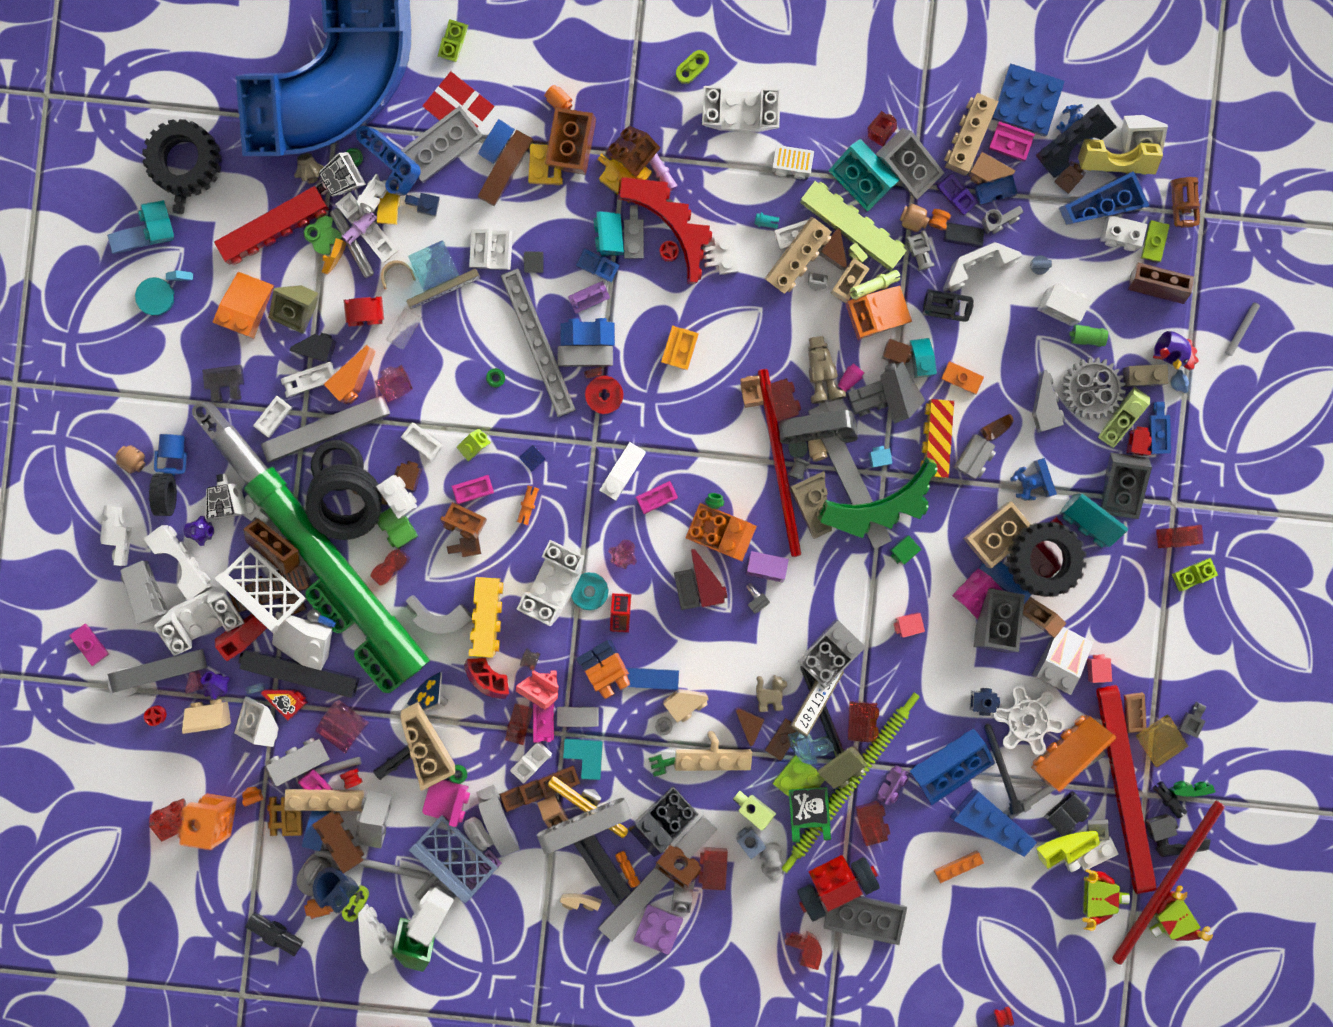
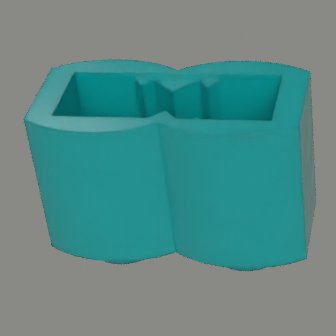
[138,200,174,245]

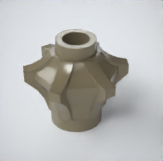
[294,153,324,184]

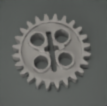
[1062,357,1126,420]

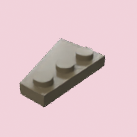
[789,471,832,539]

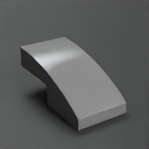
[557,706,599,727]

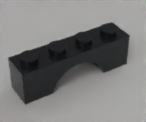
[1036,104,1117,178]

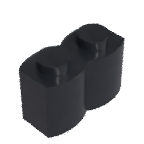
[1044,791,1091,836]

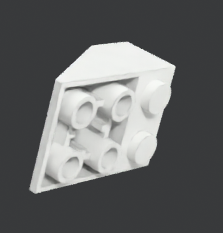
[358,904,395,974]

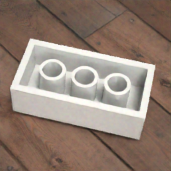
[407,883,456,946]

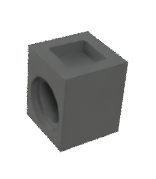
[1145,813,1178,842]

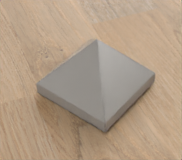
[808,272,828,291]
[581,789,601,807]

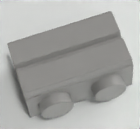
[954,434,996,479]

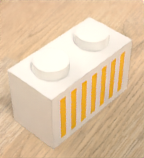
[771,145,814,179]

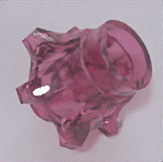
[608,540,637,569]

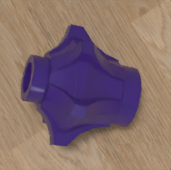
[184,516,214,546]
[200,671,230,700]

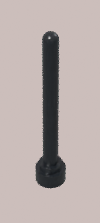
[984,724,1025,815]

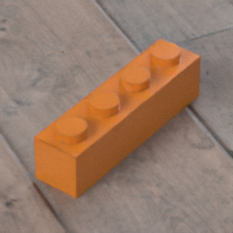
[934,850,984,883]

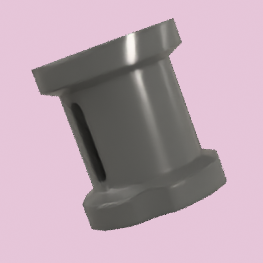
[787,457,810,481]

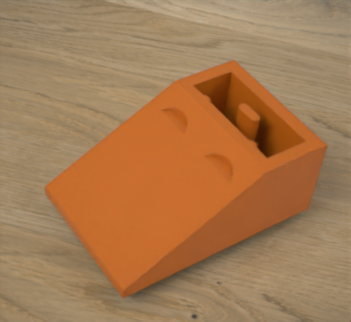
[845,286,912,340]
[686,503,757,561]

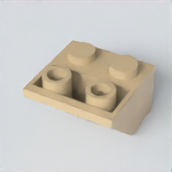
[663,689,709,723]

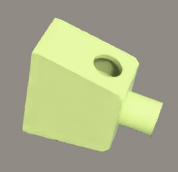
[733,791,776,831]

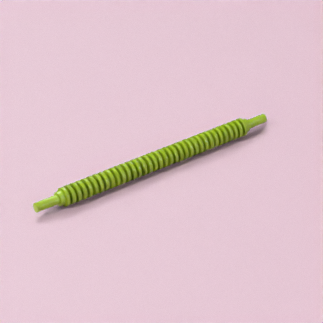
[782,692,920,873]

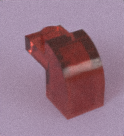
[1156,525,1204,548]
[784,931,822,970]

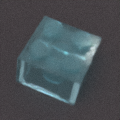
[408,240,460,292]

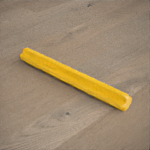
[548,777,629,838]

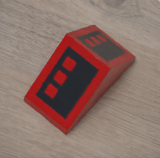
[610,593,631,633]

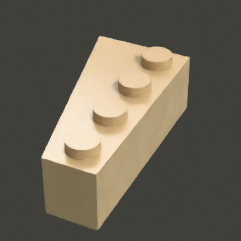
[401,702,455,791]

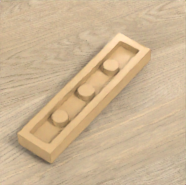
[284,789,364,811]

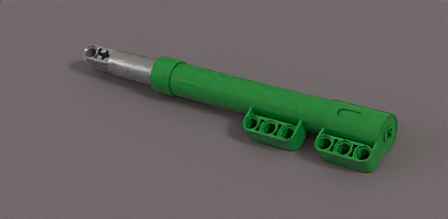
[192,402,431,693]

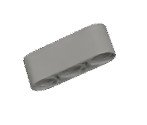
[558,346,613,367]

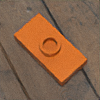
[941,361,984,395]

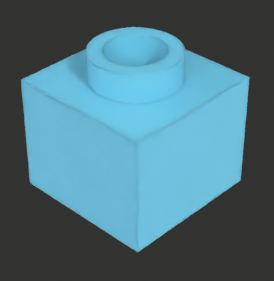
[868,446,892,468]

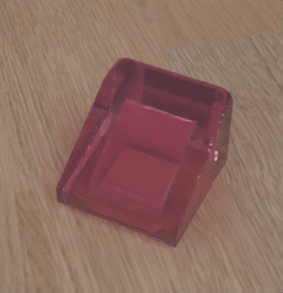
[185,670,203,694]

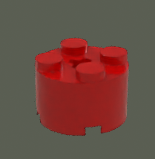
[343,296,385,327]

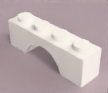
[143,525,212,600]

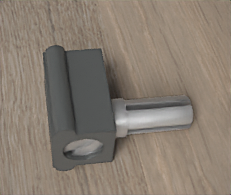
[746,583,770,615]

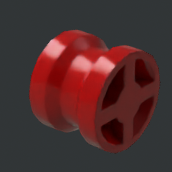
[660,241,679,262]
[144,705,167,726]
[339,768,363,790]
[993,1006,1014,1027]

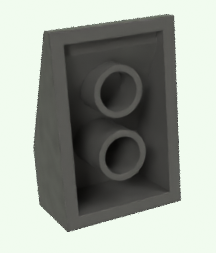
[1101,452,1152,519]
[973,588,1025,653]

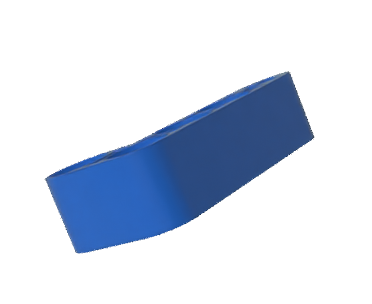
[356,126,421,196]

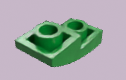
[1169,781,1215,797]

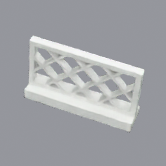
[215,547,306,634]

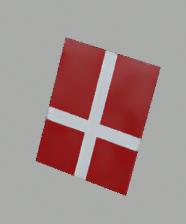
[422,71,495,128]

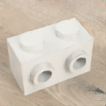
[1100,215,1147,251]
[376,475,418,519]

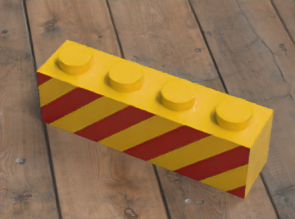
[920,399,955,478]

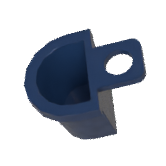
[312,867,360,913]

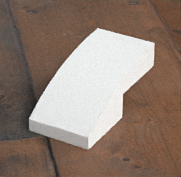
[510,742,552,784]

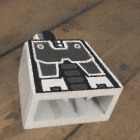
[317,152,366,196]
[205,474,247,519]

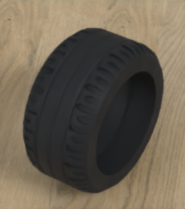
[311,440,364,491]

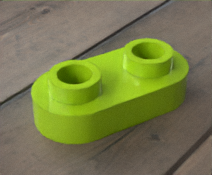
[676,50,709,84]

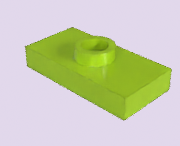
[1141,220,1170,263]

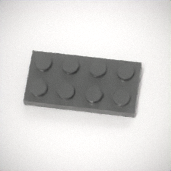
[823,896,907,945]

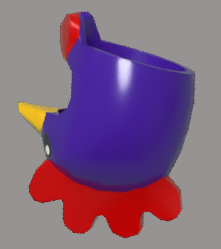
[1153,331,1199,371]

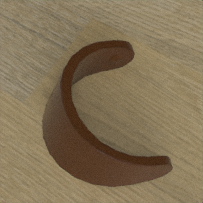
[980,414,1014,441]

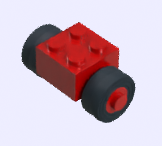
[797,854,880,922]

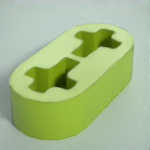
[342,885,369,922]

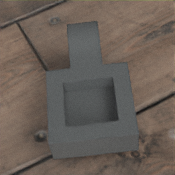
[1178,702,1206,738]

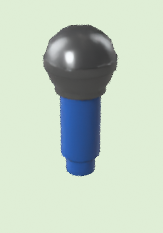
[307,609,336,628]

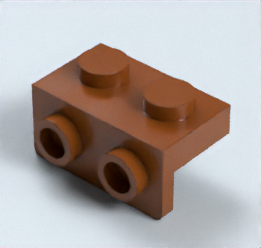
[440,502,487,540]

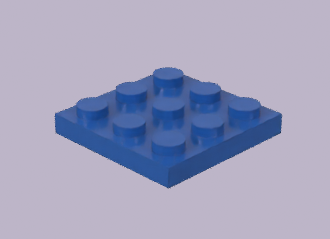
[992,63,1065,137]

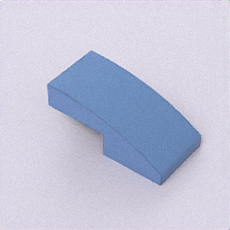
[107,225,150,254]

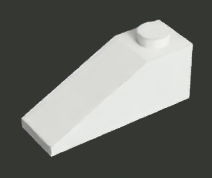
[599,442,646,501]

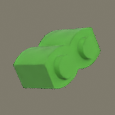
[377,507,419,549]

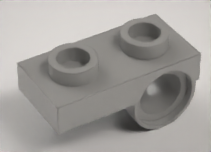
[982,206,1023,234]

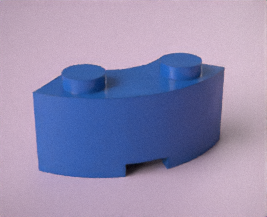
[560,318,615,346]

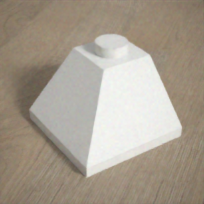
[1121,115,1168,154]
[234,696,279,747]

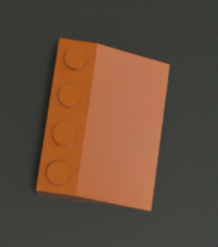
[1031,714,1117,792]

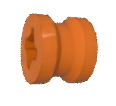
[928,209,951,231]

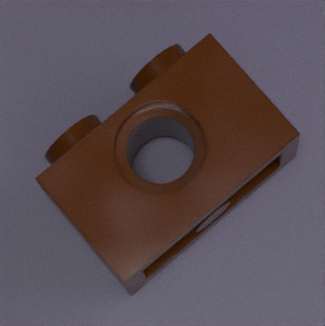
[655,845,701,891]

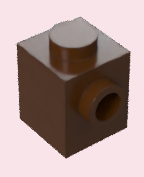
[881,339,913,365]
[394,461,422,491]

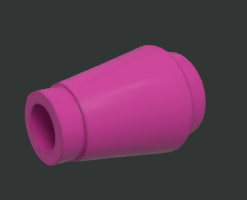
[838,363,865,392]

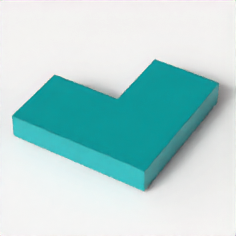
[563,738,603,780]

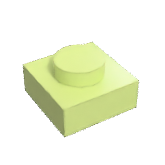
[848,243,868,263]

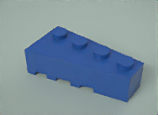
[1059,171,1149,225]
[950,788,1037,857]

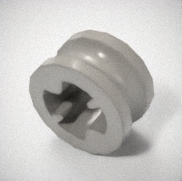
[655,717,673,735]

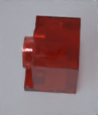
[867,111,897,147]

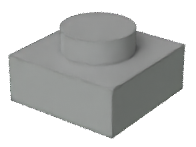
[1088,819,1109,840]

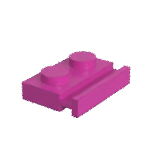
[989,121,1035,162]

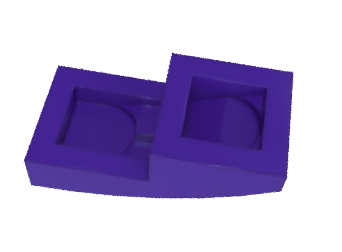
[936,173,978,215]

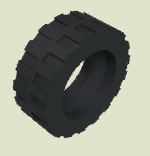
[149,473,177,516]

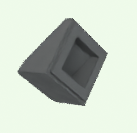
[524,251,544,273]

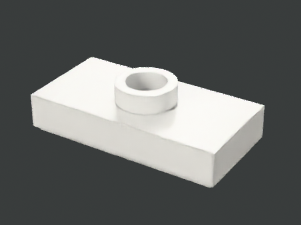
[253,396,293,438]
[401,422,443,461]

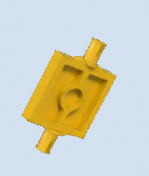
[597,154,652,203]

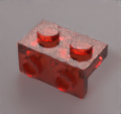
[765,378,801,422]
[149,798,195,842]

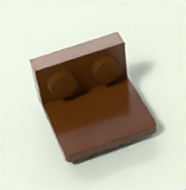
[605,126,660,177]

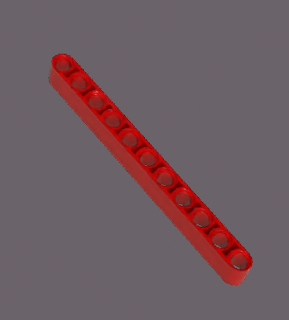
[1096,685,1156,894]

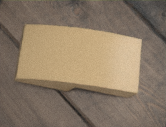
[560,893,602,911]

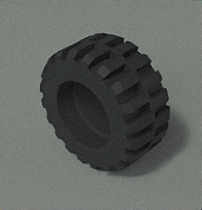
[142,119,222,197]
[1007,522,1087,597]

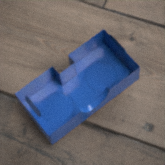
[974,175,1018,206]

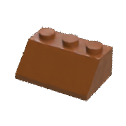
[545,107,596,175]

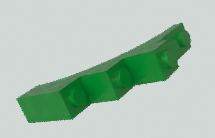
[818,457,937,538]

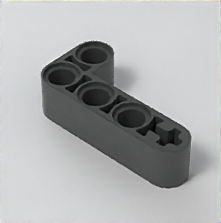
[779,410,858,444]

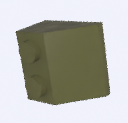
[817,746,868,789]

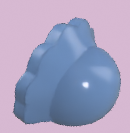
[1171,370,1189,393]

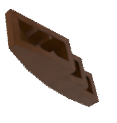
[478,130,533,207]
[499,765,580,812]

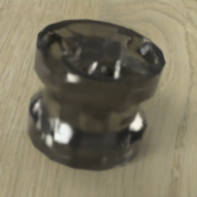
[520,648,541,671]

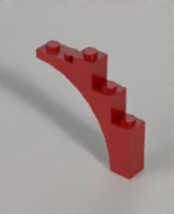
[618,177,712,284]

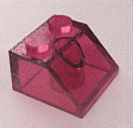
[315,700,369,754]

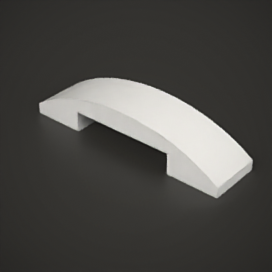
[335,192,398,263]

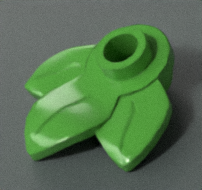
[304,216,342,255]

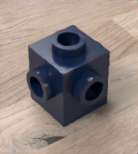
[970,688,1000,716]

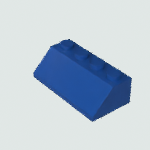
[910,728,995,805]

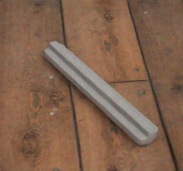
[330,208,374,278]

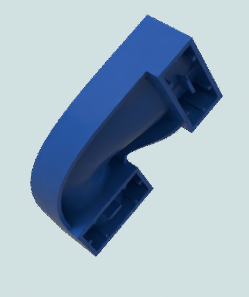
[236,0,411,156]

